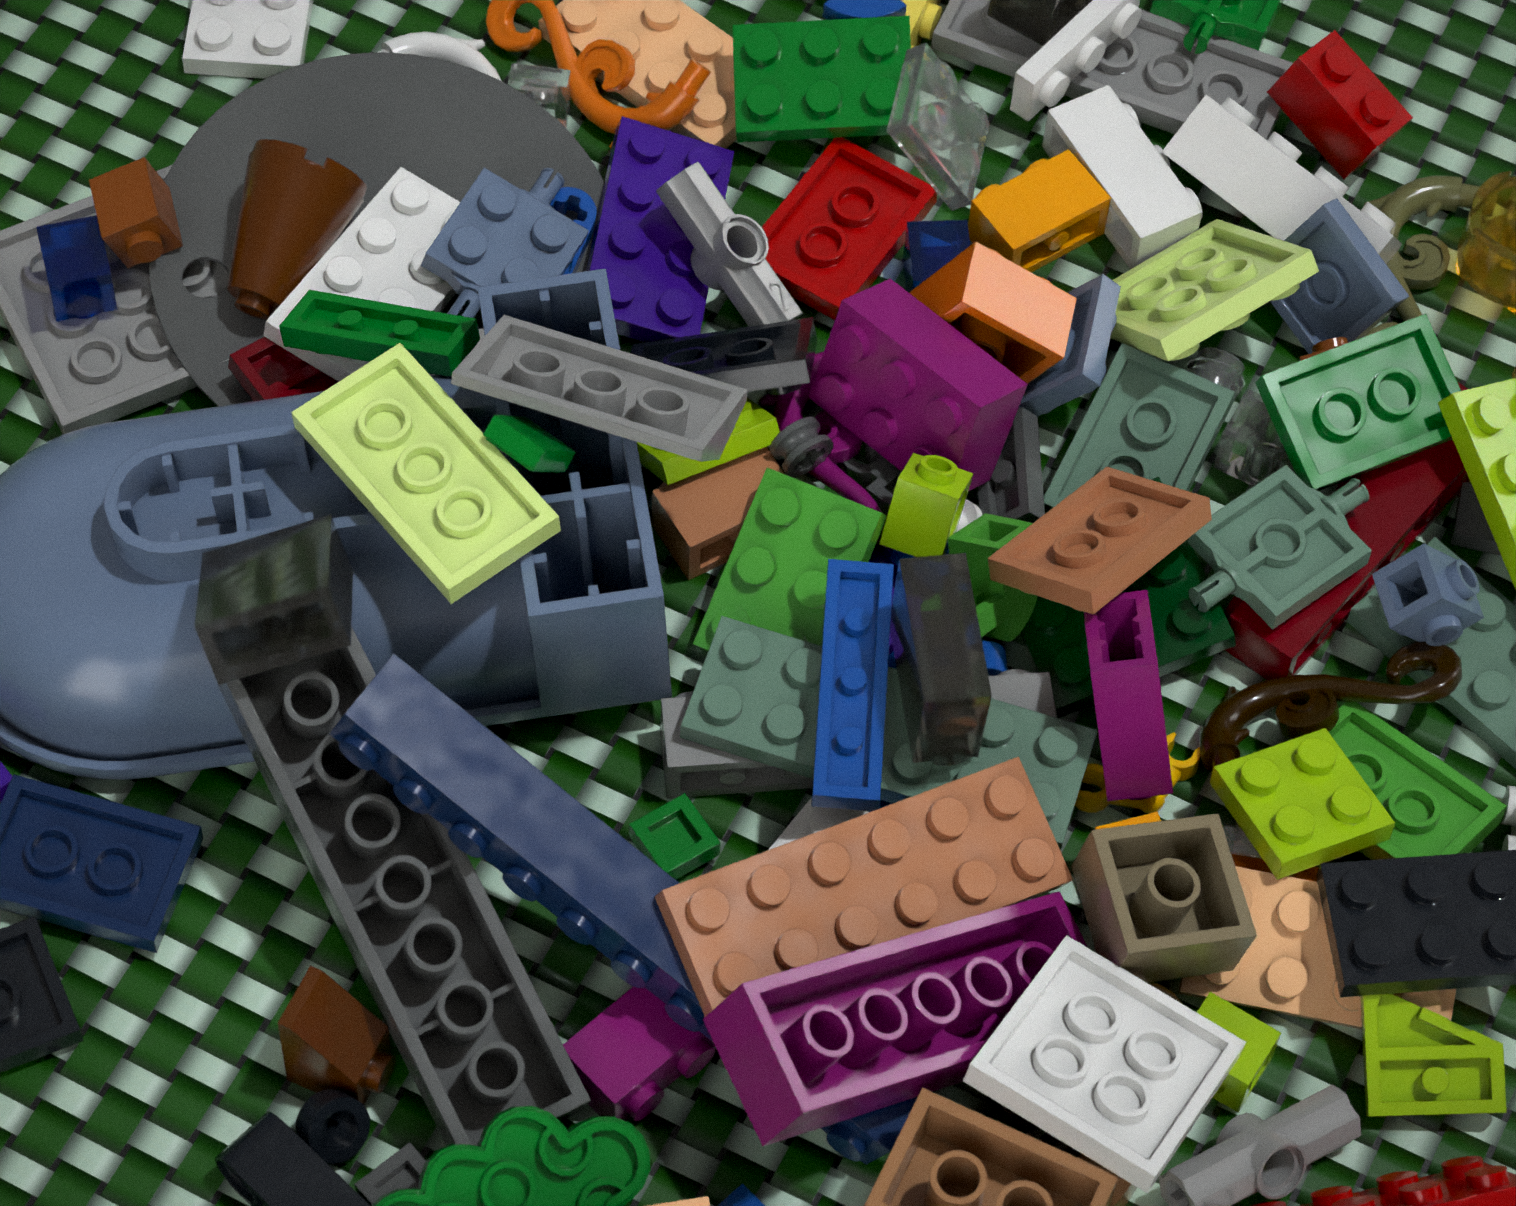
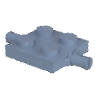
[421,168,589,318]

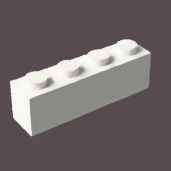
[1162,95,1402,265]

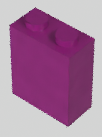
[1084,590,1173,801]

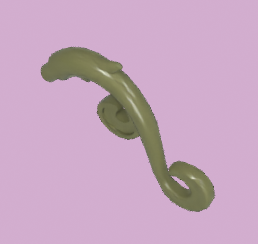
[1363,176,1491,337]

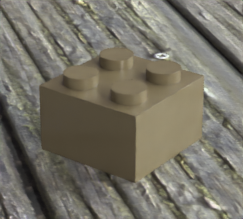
[1071,813,1257,982]

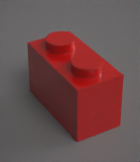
[1267,30,1413,180]

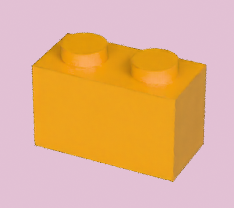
[966,149,1111,273]

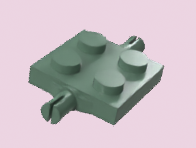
[1188,465,1372,630]

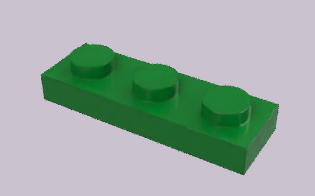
[279,290,480,377]

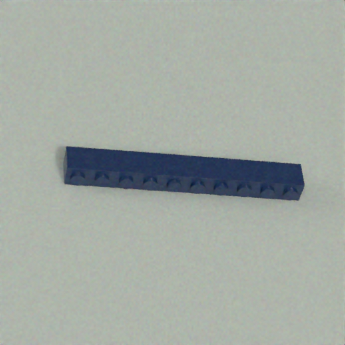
[329,654,918,1165]

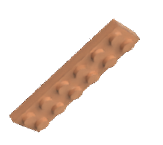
[655,756,1073,1017]

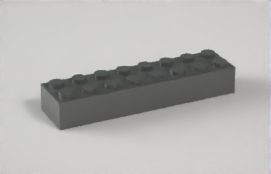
[218,610,591,1146]

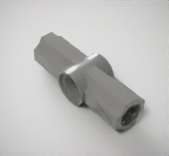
[656,162,803,327]
[1159,1085,1362,1206]

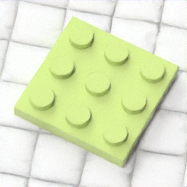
[1110,219,1319,361]

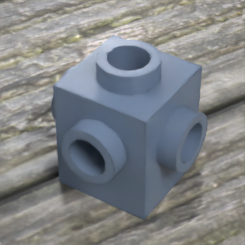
[1372,543,1484,646]

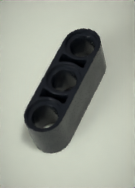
[214,1112,370,1206]

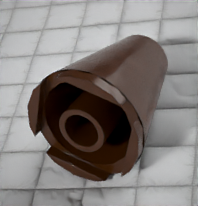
[227,139,367,320]

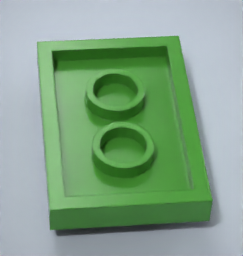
[693,468,887,651]
[1328,702,1507,860]

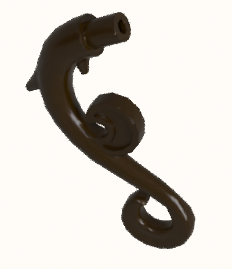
[1199,641,1462,772]

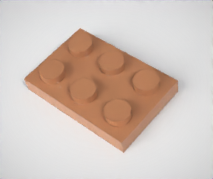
[987,467,1212,615]

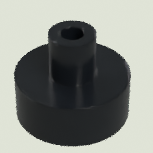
[296,1088,370,1164]

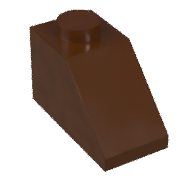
[278,965,396,1105]

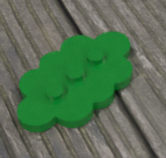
[372,1106,650,1206]

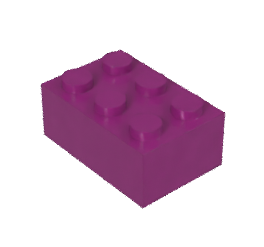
[808,279,1028,492]

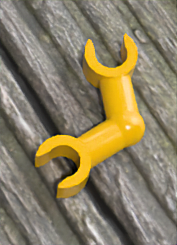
[1075,732,1201,813]

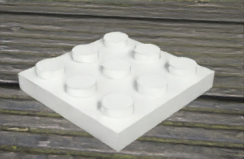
[963,935,1246,1193]

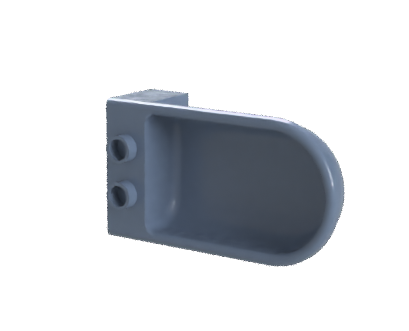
[0,268,672,780]

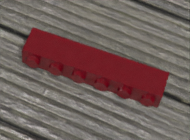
[1224,382,1470,680]

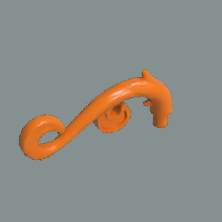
[486,0,711,149]

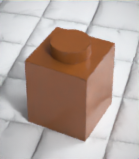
[89,157,183,268]

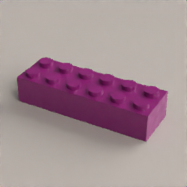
[703,891,1088,1147]

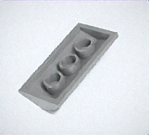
[451,315,748,462]

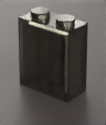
[194,514,353,685]
[890,553,992,766]

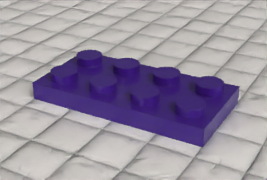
[586,116,734,342]

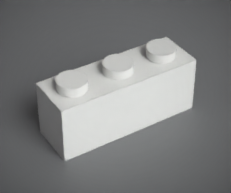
[1042,85,1202,270]

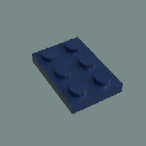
[0,774,204,953]

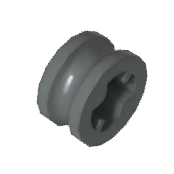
[769,417,834,477]

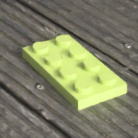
[291,343,561,604]

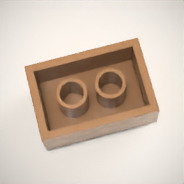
[864,1088,1119,1206]

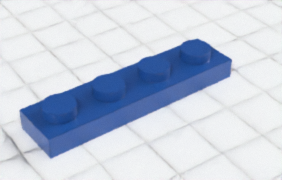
[811,559,894,812]

